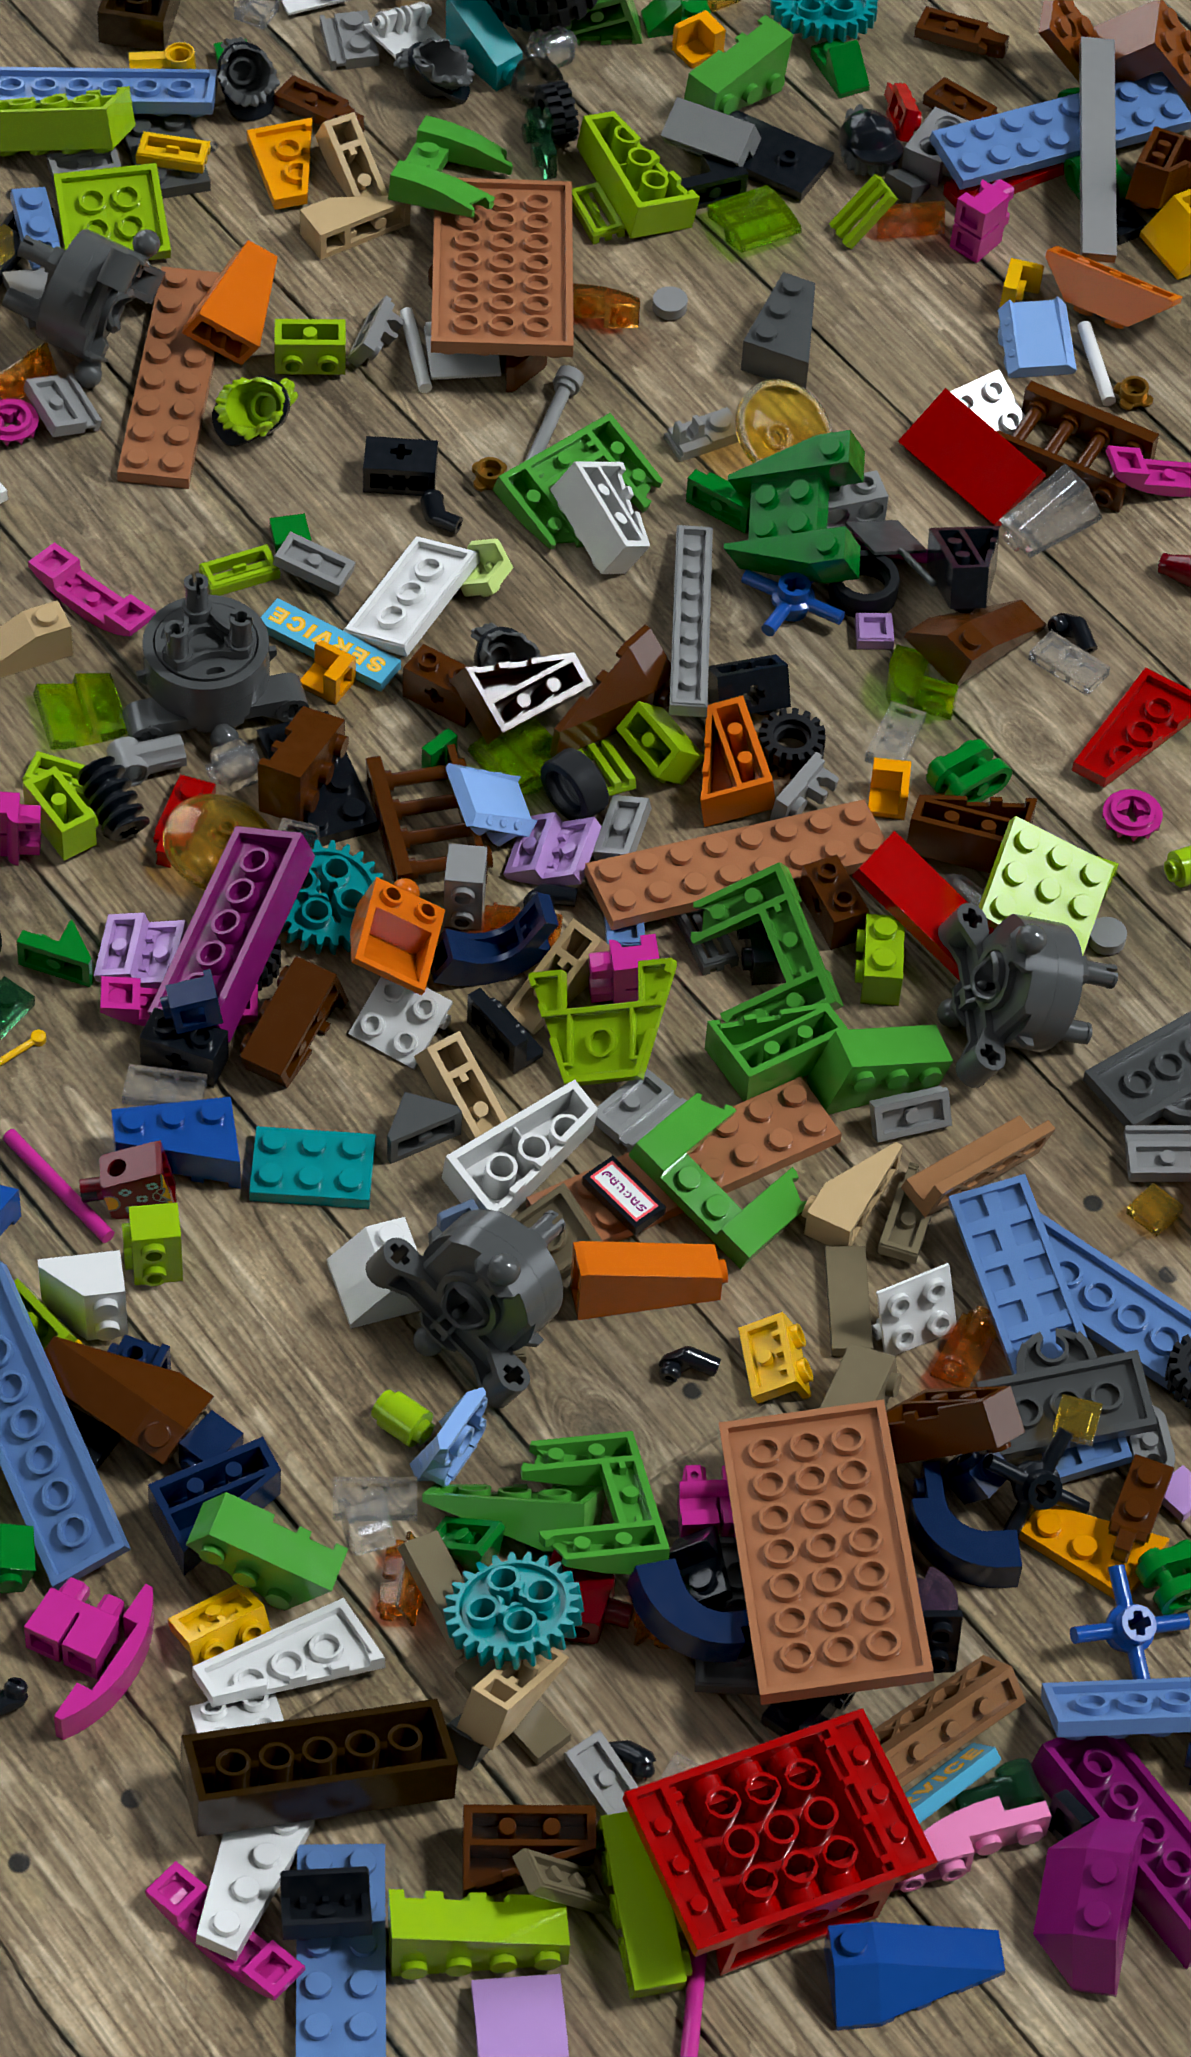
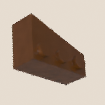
[258,706,349,825]
[907,795,1038,873]
[886,1386,1025,1465]
[462,1804,596,1899]

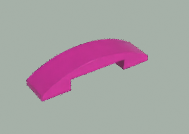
[1106,445,1191,497]
[28,542,156,636]
[100,976,258,1026]
[54,1583,154,1740]
[145,1861,305,2001]

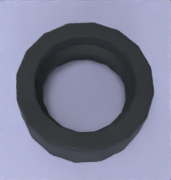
[829,550,900,618]
[541,748,609,820]

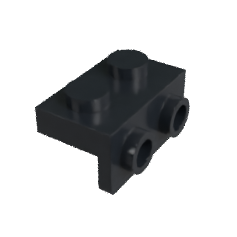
[280,1866,373,1940]

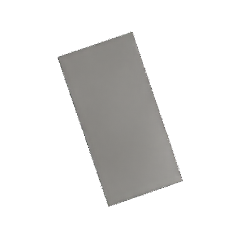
[660,97,761,167]

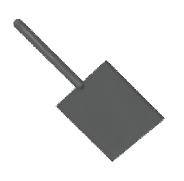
[845,520,937,587]

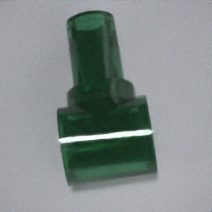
[954,1758,1045,1810]

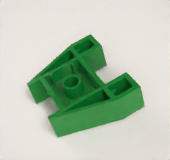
[724,430,865,584]

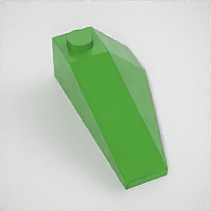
[422,1484,606,1552]

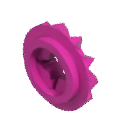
[0,398,39,446]
[1102,789,1163,842]

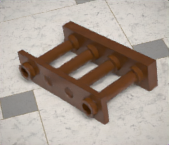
[997,380,1159,513]
[366,744,493,884]

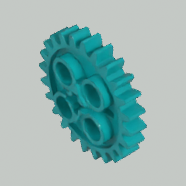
[770,0,878,43]
[280,840,384,955]
[444,1552,584,1670]

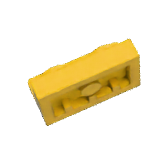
[738,1312,813,1404]
[167,1584,271,1666]

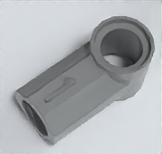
[106,734,187,787]

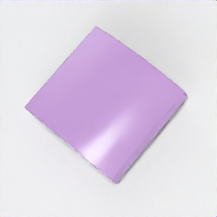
[503,812,602,886]
[94,913,188,988]
[471,1974,569,2057]

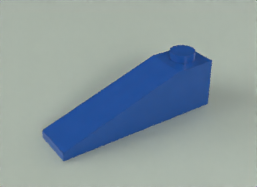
[824,1922,1005,2031]

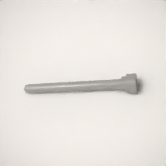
[525,365,584,461]

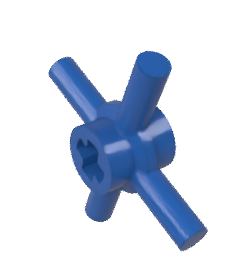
[741,569,845,636]
[1070,1564,1190,1679]

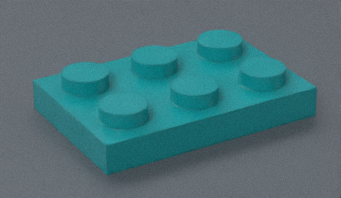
[249,1126,376,1209]

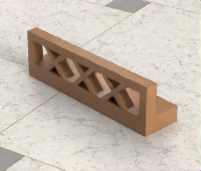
[901,1115,1055,1218]
[874,1655,1026,1787]

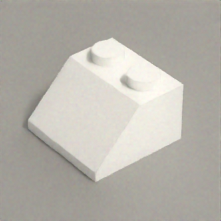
[327,1217,420,1328]
[37,1250,128,1341]

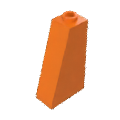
[182,240,278,366]
[570,1241,728,1320]

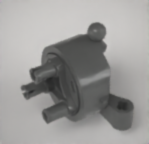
[2,229,166,388]
[122,573,309,754]
[937,903,1118,1088]
[365,1209,566,1408]

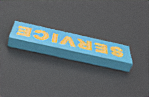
[260,598,401,692]
[905,1743,1002,1824]

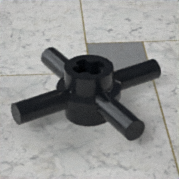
[983,1426,1090,1535]

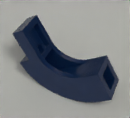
[430,892,559,986]
[908,1461,1022,1588]
[626,1558,752,1662]

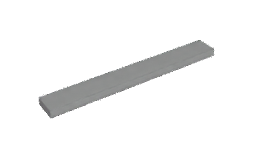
[1079,37,1117,263]
[669,525,713,717]

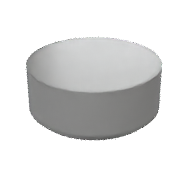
[652,286,688,320]
[1088,917,1127,955]

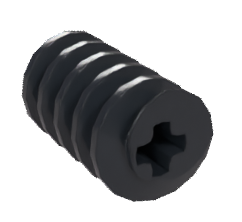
[77,756,150,841]

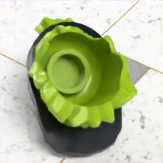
[212,376,298,447]

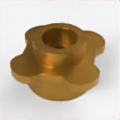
[1114,376,1153,410]
[472,457,507,491]

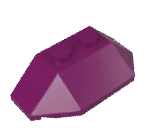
[1033,1817,1145,1997]

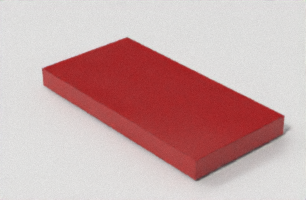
[898,388,1046,526]
[852,830,995,981]

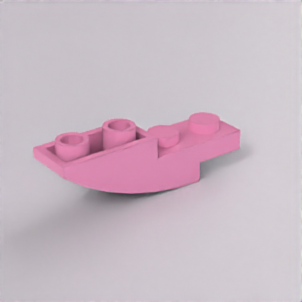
[891,1796,1051,1892]

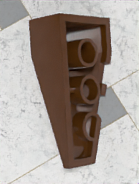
[550,625,671,757]
[44,1336,215,1465]

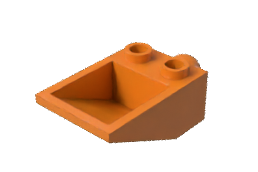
[350,877,446,996]

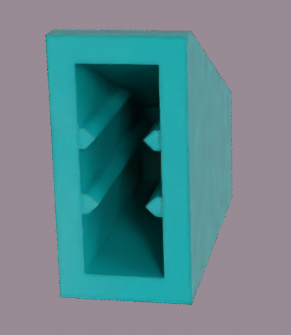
[446,0,523,91]

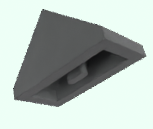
[387,1092,462,1164]

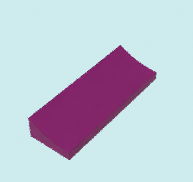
[148,826,315,1043]
[1028,1736,1191,1969]

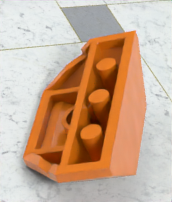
[1045,246,1183,329]

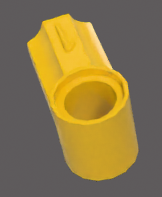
[129,42,196,69]

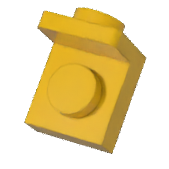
[999,258,1044,308]

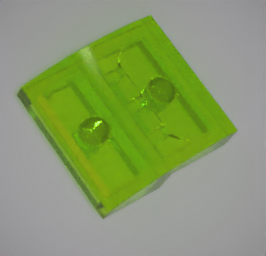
[707,185,802,253]
[33,673,127,750]
[467,719,553,796]

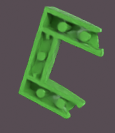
[388,115,513,218]
[493,413,663,549]
[690,862,844,1023]
[628,1093,807,1269]
[520,1431,670,1574]

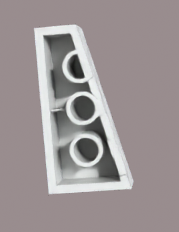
[442,1079,598,1216]

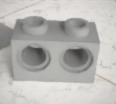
[902,107,968,187]
[827,470,889,532]
[443,843,487,930]

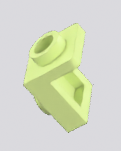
[460,539,513,597]

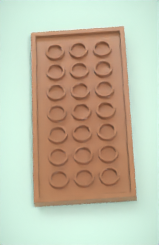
[431,178,574,358]
[719,1399,934,1705]

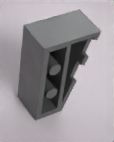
[741,272,815,392]

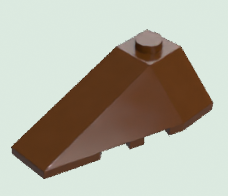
[904,600,1047,688]

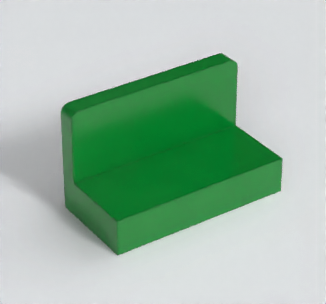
[686,469,751,534]

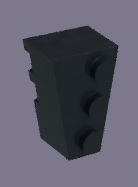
[926,526,1000,613]

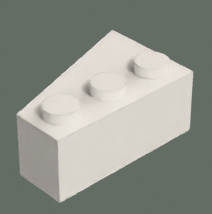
[550,461,650,574]

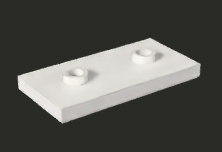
[343,536,480,657]

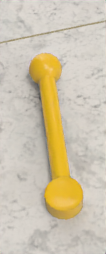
[0,1029,46,1066]

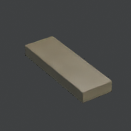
[824,1246,873,1356]
[398,1530,465,1660]
[455,1655,571,1765]
[512,1848,610,1914]

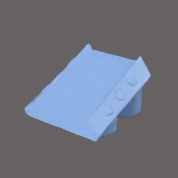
[997,296,1077,378]
[445,763,537,846]
[409,1387,488,1487]

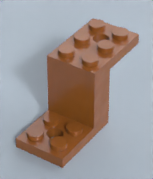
[1038,0,1191,107]

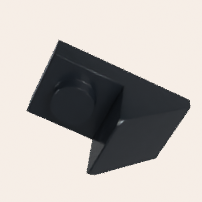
[681,154,748,209]
[669,1525,733,1608]

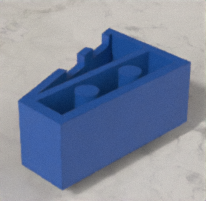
[111,1097,241,1189]

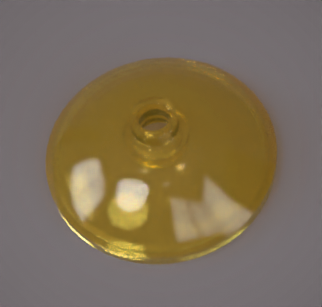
[735,379,832,463]
[163,794,272,890]

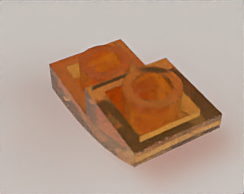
[573,284,640,328]

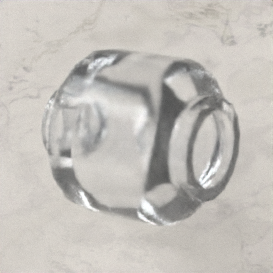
[526,26,577,73]
[205,738,261,793]

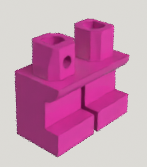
[950,179,1015,263]
[0,792,41,866]
[589,934,660,1004]
[677,1465,736,1538]
[24,1577,125,1680]

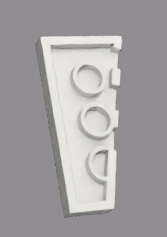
[192,1598,385,1707]
[196,1819,315,1961]

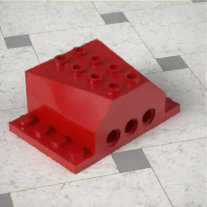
[622,1708,938,1976]

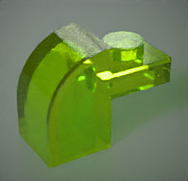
[885,644,959,720]

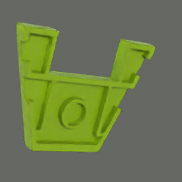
[528,957,677,1086]

